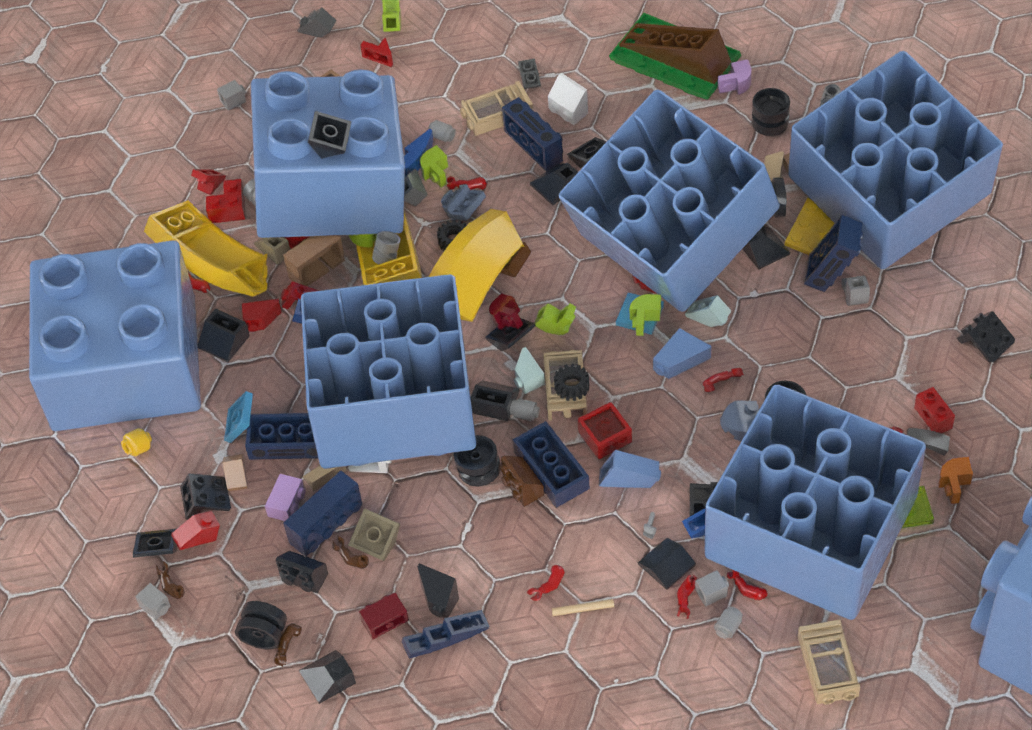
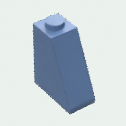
[653,328,711,379]
[599,450,661,488]

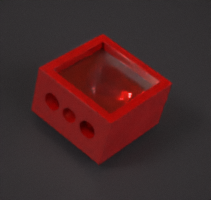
[577,402,632,460]

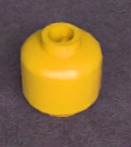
[121,428,152,457]

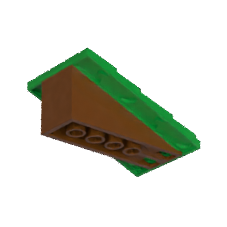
[609,13,742,100]

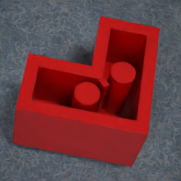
[206,179,245,223]

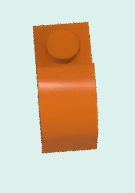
[938,457,973,504]

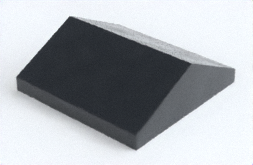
[567,137,607,168]
[485,318,536,351]
[132,528,177,558]
[638,538,696,590]

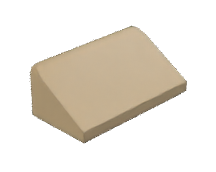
[764,152,784,181]
[303,466,346,491]

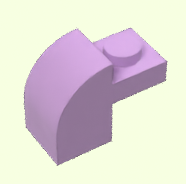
[718,59,751,95]

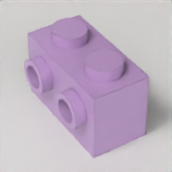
[265,474,306,521]

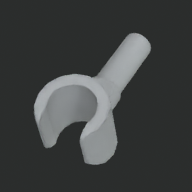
[643,512,657,539]

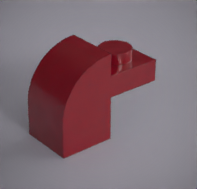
[489,293,523,330]

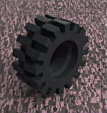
[437,219,467,251]
[554,364,590,401]

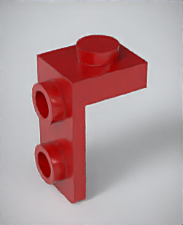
[280,281,319,309]

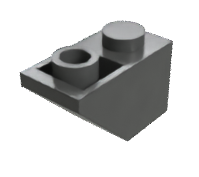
[297,7,337,38]
[404,169,428,206]

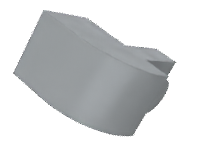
[841,276,870,306]

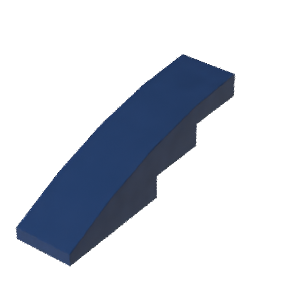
[401,610,490,659]

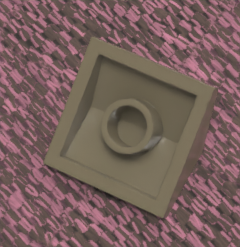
[348,508,400,561]

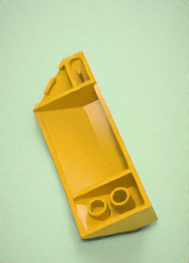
[144,200,267,297]
[429,209,524,322]
[356,210,422,285]

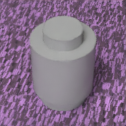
[428,120,456,142]
[510,399,540,421]
[714,607,743,639]

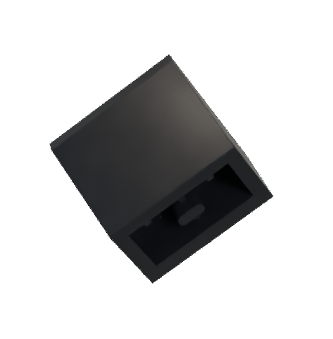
[197,308,250,362]
[471,381,520,421]
[275,551,328,594]

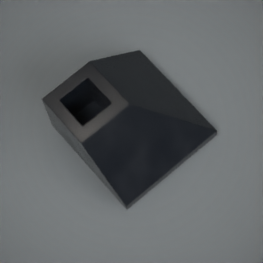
[530,163,578,205]

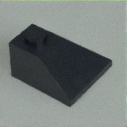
[742,226,790,269]
[417,563,459,618]
[299,650,356,704]

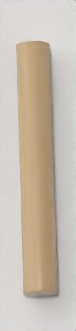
[552,599,614,616]

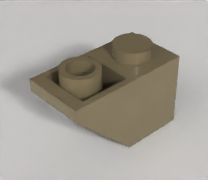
[254,237,290,265]

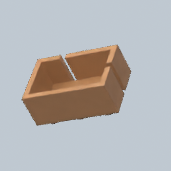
[283,235,345,286]

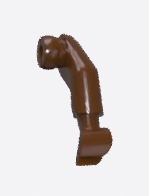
[332,536,369,569]
[156,561,185,599]
[274,623,302,667]

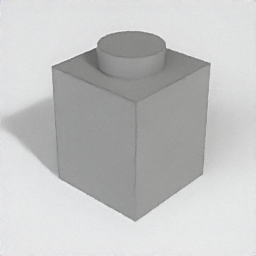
[217,80,246,111]
[695,570,729,607]
[135,583,171,620]

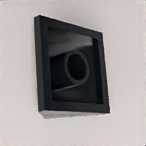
[308,111,351,159]

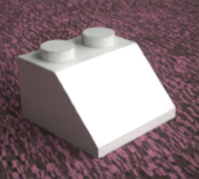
[548,73,588,125]

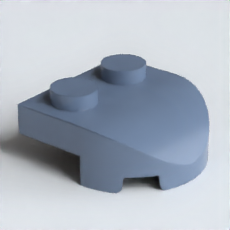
[441,184,486,221]
[720,400,759,441]

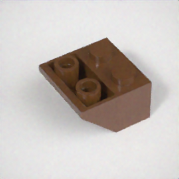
[500,455,544,507]

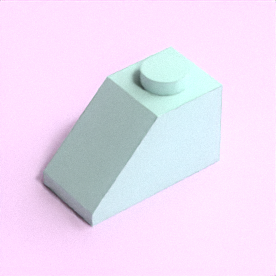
[685,295,731,327]
[514,347,545,394]

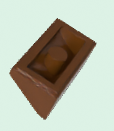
[500,242,531,277]

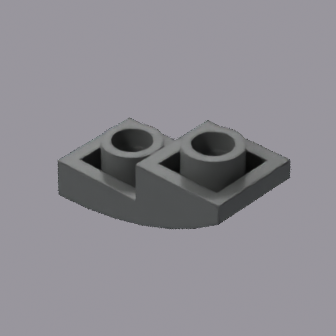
[518,59,541,89]
[906,428,950,456]

